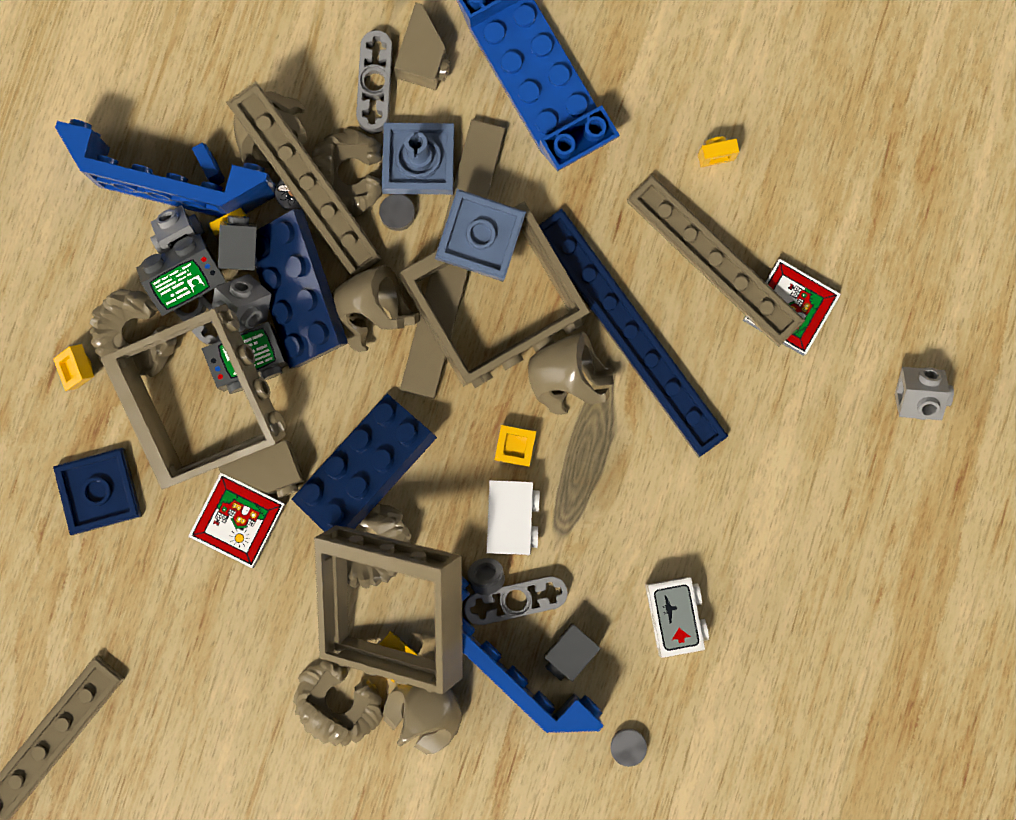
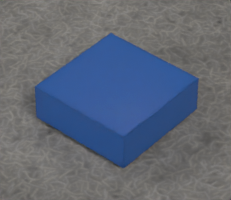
[192,142,225,185]

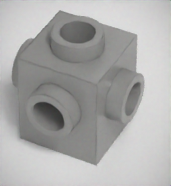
[150,205,205,255]
[211,274,271,332]
[895,367,954,420]

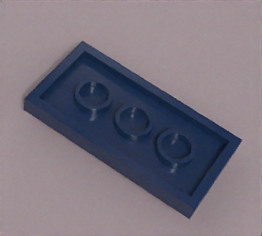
[255,209,348,369]
[291,394,437,532]

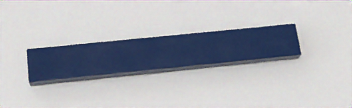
[539,209,728,458]

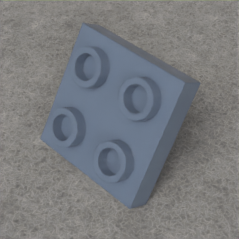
[382,123,455,195]

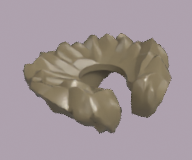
[311,129,382,218]
[90,289,177,377]
[347,503,412,589]
[293,660,383,746]

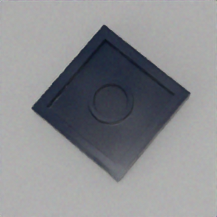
[53,448,142,536]

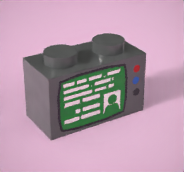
[136,233,226,316]
[201,322,288,394]

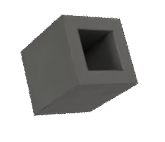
[218,216,257,270]
[544,623,601,682]

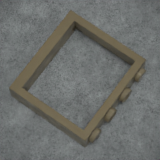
[399,201,590,388]
[100,303,286,490]
[314,525,463,694]

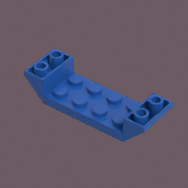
[457,0,620,172]
[55,119,276,218]
[462,576,604,733]

